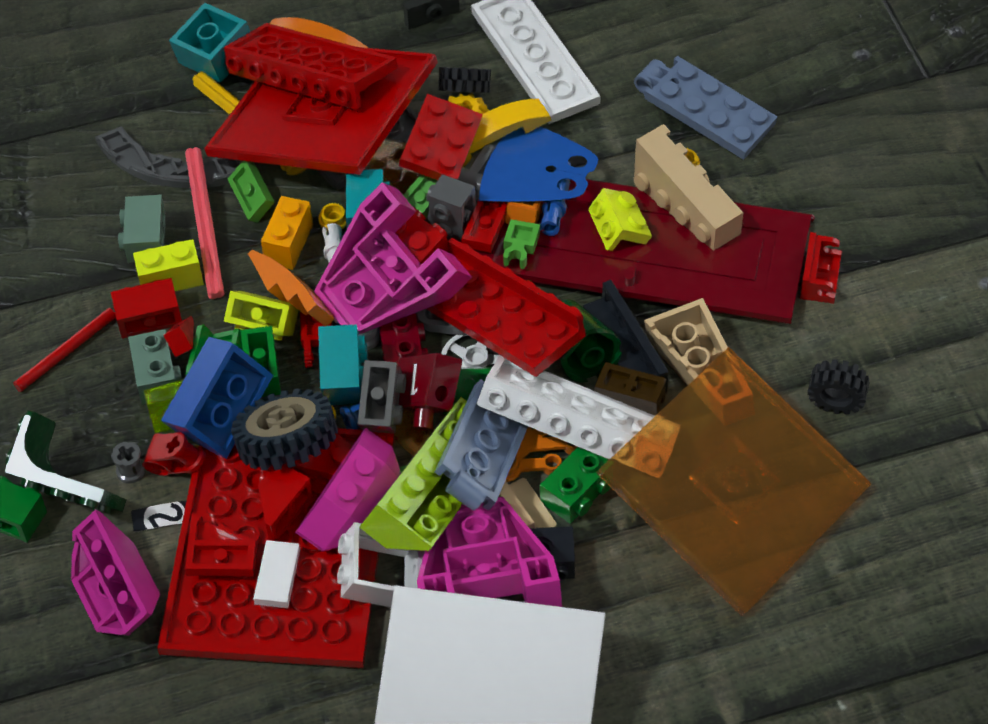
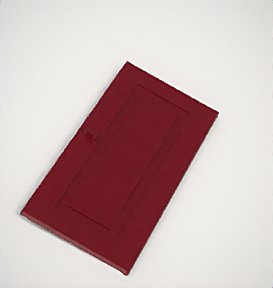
[473,179,815,324]

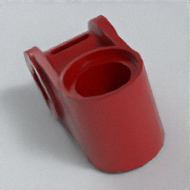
[142,432,206,476]

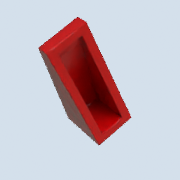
[163,316,194,357]

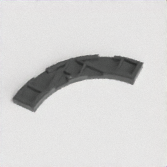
[95,126,242,189]

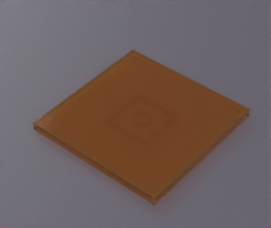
[597,347,871,616]

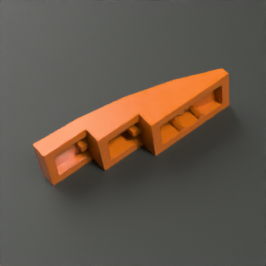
[248,250,335,326]

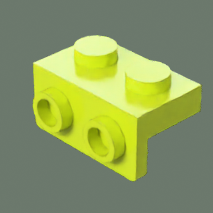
[589,188,652,251]

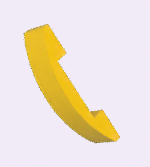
[463,98,552,167]

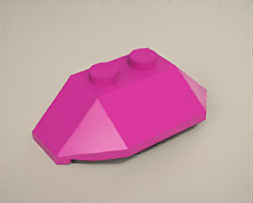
[295,428,401,552]
[71,510,160,636]

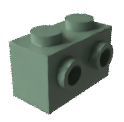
[118,195,166,263]
[128,329,183,405]

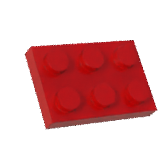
[398,94,483,180]

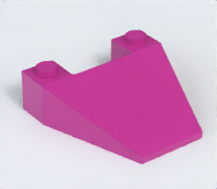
[314,182,472,335]
[417,497,562,607]

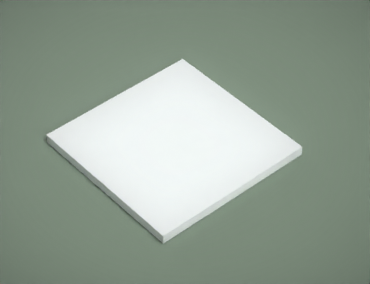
[375,586,606,724]

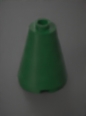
[560,299,622,383]

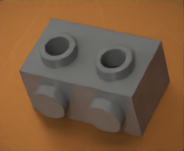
[426,175,476,243]
[358,360,406,434]

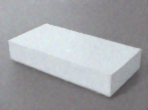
[253,540,301,608]

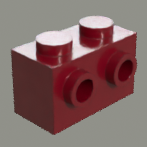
[379,313,428,365]

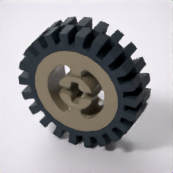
[231,389,338,470]

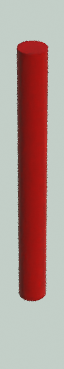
[13,308,116,392]

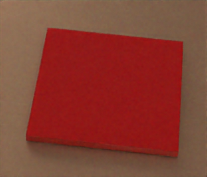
[204,47,438,175]

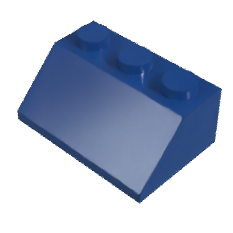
[161,337,273,459]

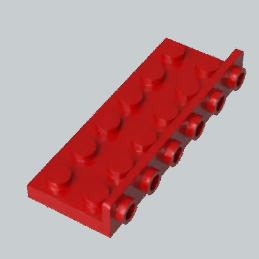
[224,23,398,110]
[426,238,586,377]

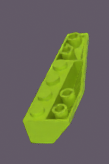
[359,397,467,551]

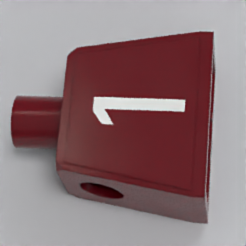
[399,353,462,431]

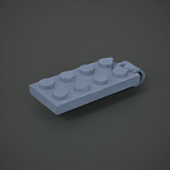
[634,56,778,160]
[435,379,528,511]

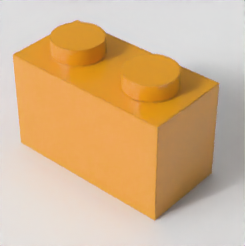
[261,196,313,270]

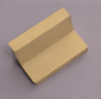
[499,478,557,528]

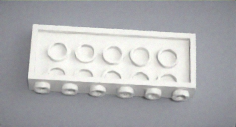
[477,355,680,479]

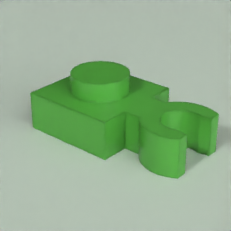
[503,219,540,269]

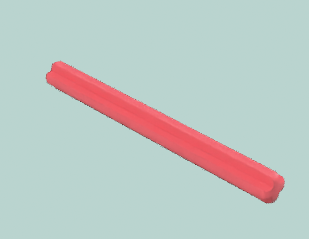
[185,147,224,300]

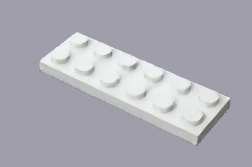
[471,0,600,124]

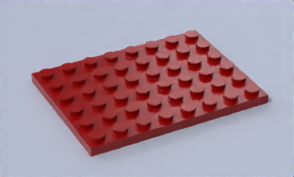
[158,428,395,668]

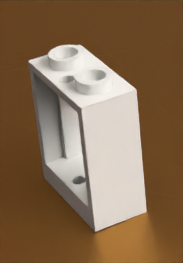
[337,522,425,607]

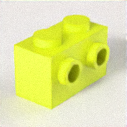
[133,239,204,291]
[224,291,299,340]

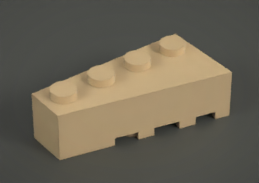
[634,124,743,250]
[644,298,754,427]

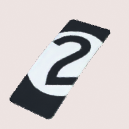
[131,500,187,532]

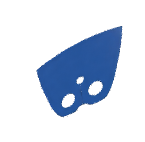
[479,127,598,202]

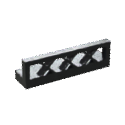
[583,280,668,394]

